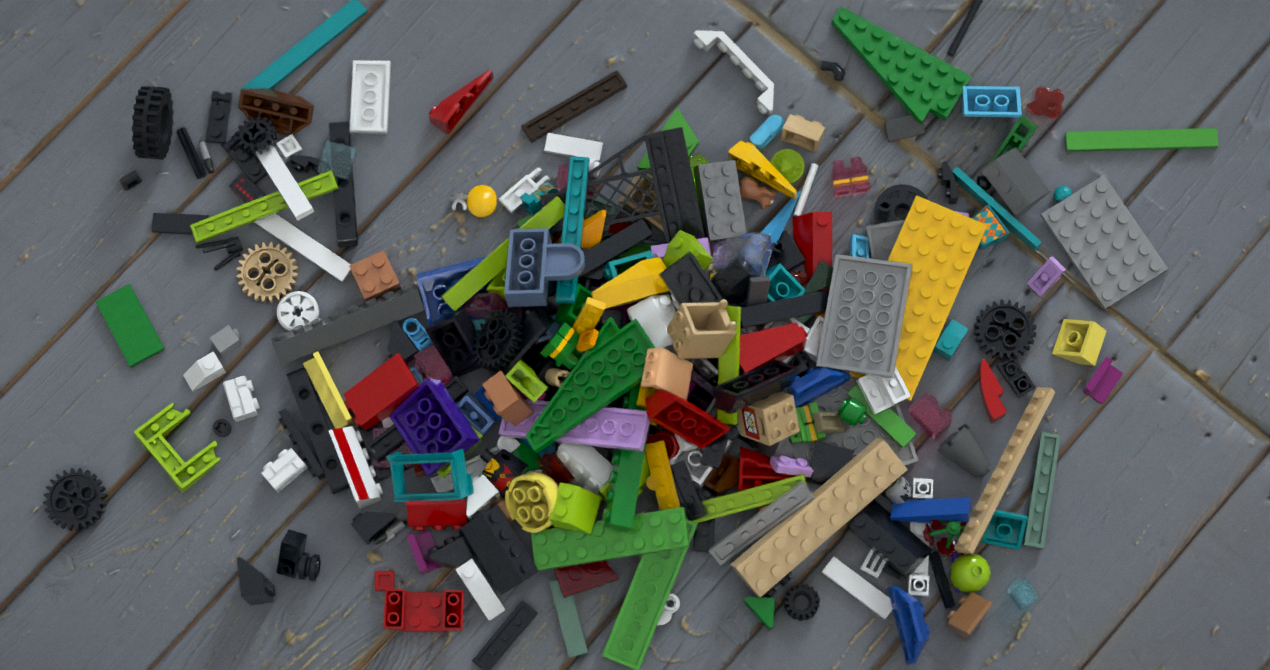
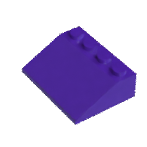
[389,378,480,476]

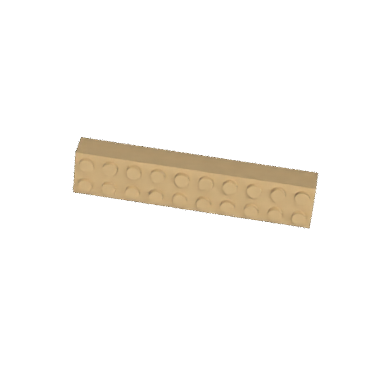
[730,438,908,597]

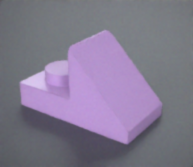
[1027,256,1066,297]

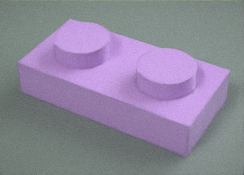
[769,456,813,477]

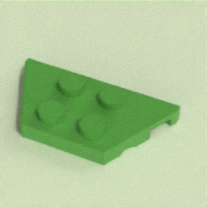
[637,108,699,170]

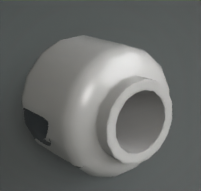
[884,476,913,504]

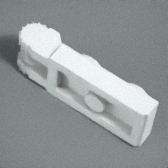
[499,167,550,214]

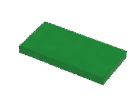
[96,284,165,368]

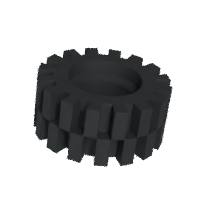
[784,584,820,621]

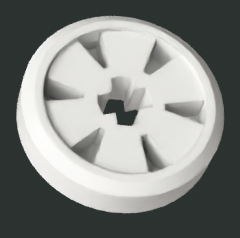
[277,291,320,332]

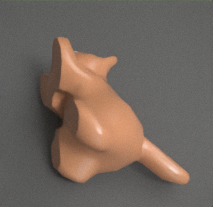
[739,176,778,210]

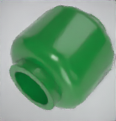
[838,398,868,427]

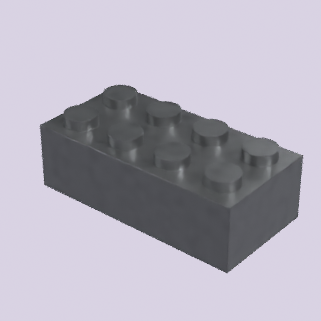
[693,160,747,242]

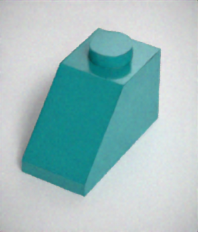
[933,319,969,361]

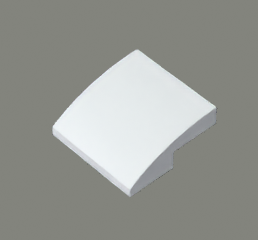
[856,367,911,415]

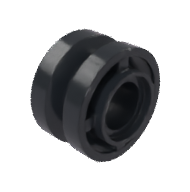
[298,552,321,582]

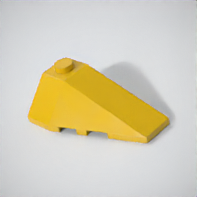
[728,141,797,200]
[591,257,671,309]

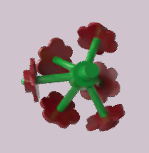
[923,510,977,556]

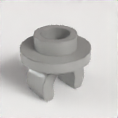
[449,191,468,211]

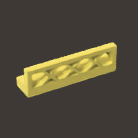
[303,351,354,429]

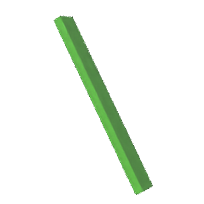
[1065,128,1218,152]

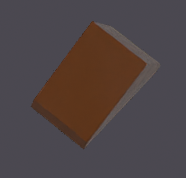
[703,452,740,492]

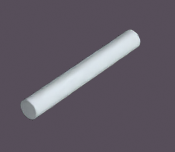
[793,163,818,217]

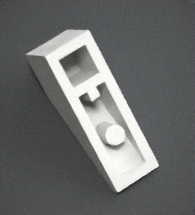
[455,559,506,621]

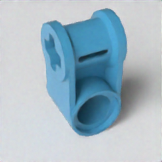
[403,318,434,355]

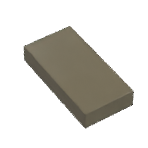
[813,412,845,433]

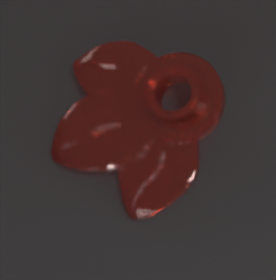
[1027,87,1064,119]

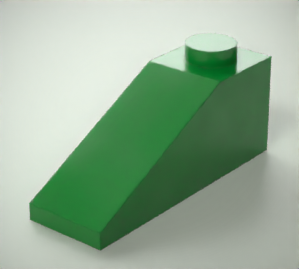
[988,116,1039,165]

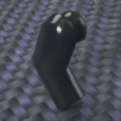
[821,61,845,81]

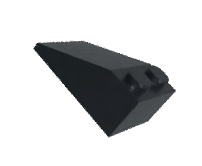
[426,308,482,378]

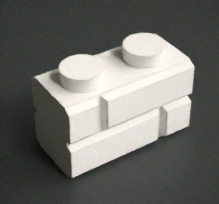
[223,376,260,422]
[261,448,308,493]

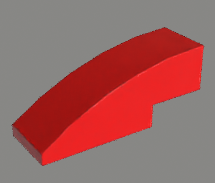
[979,359,1007,423]

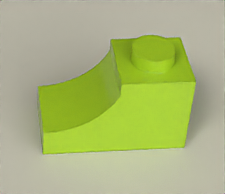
[505,359,548,403]

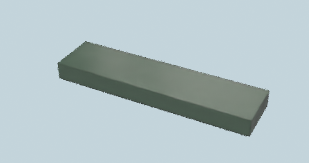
[549,580,588,658]

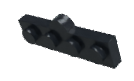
[700,412,738,469]

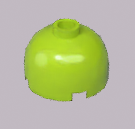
[950,554,991,593]

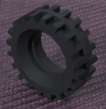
[132,86,174,160]

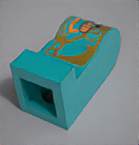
[520,182,559,216]

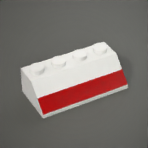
[329,426,383,509]

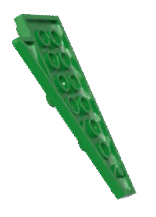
[831,7,972,125]
[525,317,656,454]

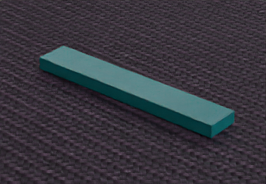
[952,167,1041,252]

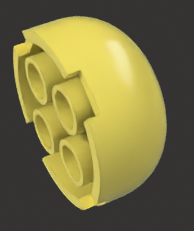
[505,472,559,533]

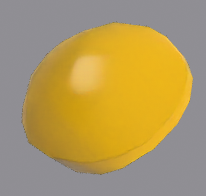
[467,185,497,218]

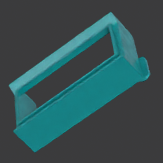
[386,449,474,502]

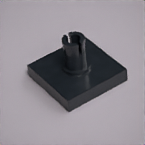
[765,230,806,272]

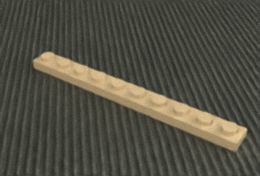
[954,387,1055,554]

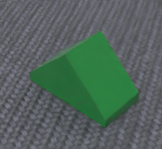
[743,597,774,631]

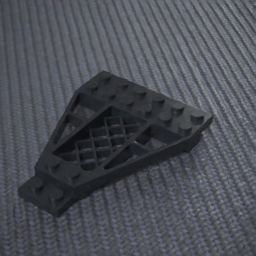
[540,127,705,245]

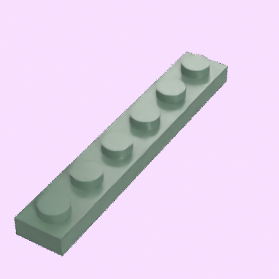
[1023,432,1061,550]

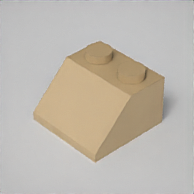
[781,114,825,153]

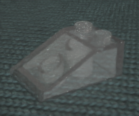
[708,232,773,277]

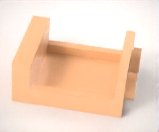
[641,347,693,401]

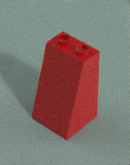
[739,323,808,375]
[343,353,420,431]

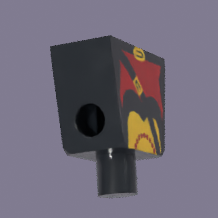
[480,449,529,497]

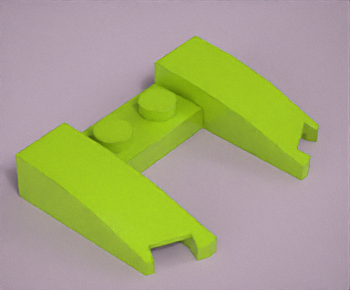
[134,403,221,493]

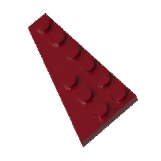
[544,525,619,598]

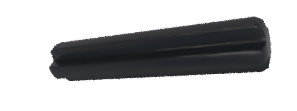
[176,127,206,179]
[929,551,955,609]

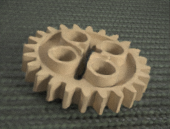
[236,242,299,304]

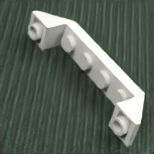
[694,30,774,117]
[907,478,933,596]

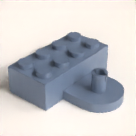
[504,228,585,307]

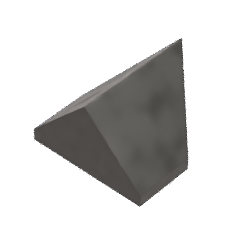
[756,437,796,459]

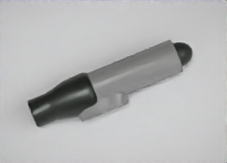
[198,140,214,174]
[373,520,407,545]

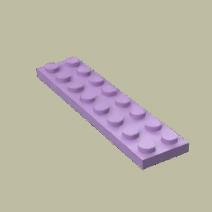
[498,399,651,451]

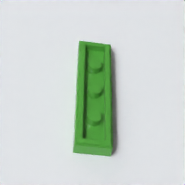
[847,384,917,448]

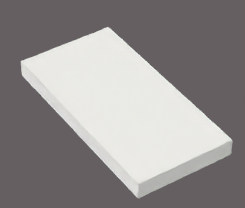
[350,60,391,134]

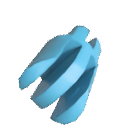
[750,115,784,151]

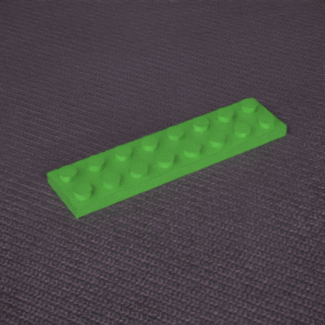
[531,507,690,571]
[602,509,697,670]

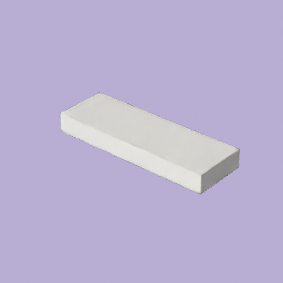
[544,133,603,162]

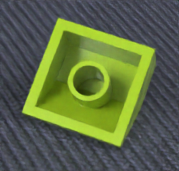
[550,482,602,534]

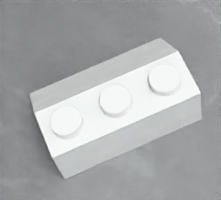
[627,294,677,355]

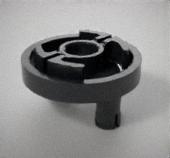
[874,184,928,224]

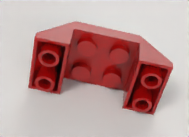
[383,589,464,633]

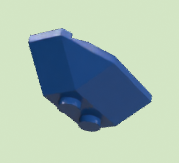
[786,367,851,407]
[887,585,930,664]

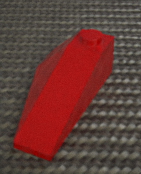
[429,70,494,135]
[793,212,832,292]

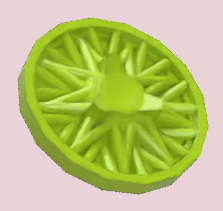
[770,149,805,184]

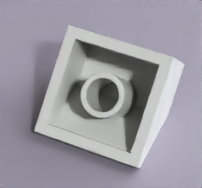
[466,475,500,522]

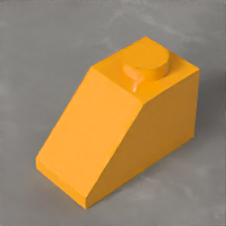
[581,209,606,249]

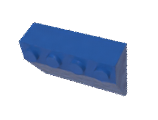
[417,256,504,326]

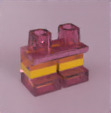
[831,157,871,197]

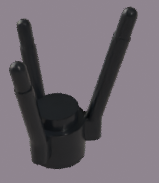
[196,236,243,270]

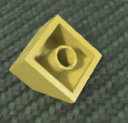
[1052,319,1107,366]

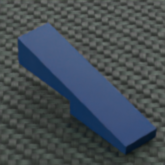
[890,497,971,523]

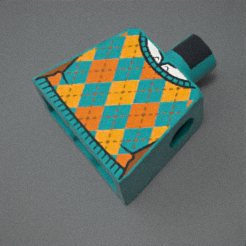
[973,204,1010,250]

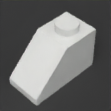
[183,351,226,392]

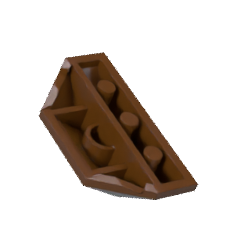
[238,88,314,135]

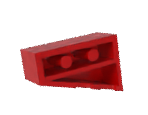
[738,446,797,491]

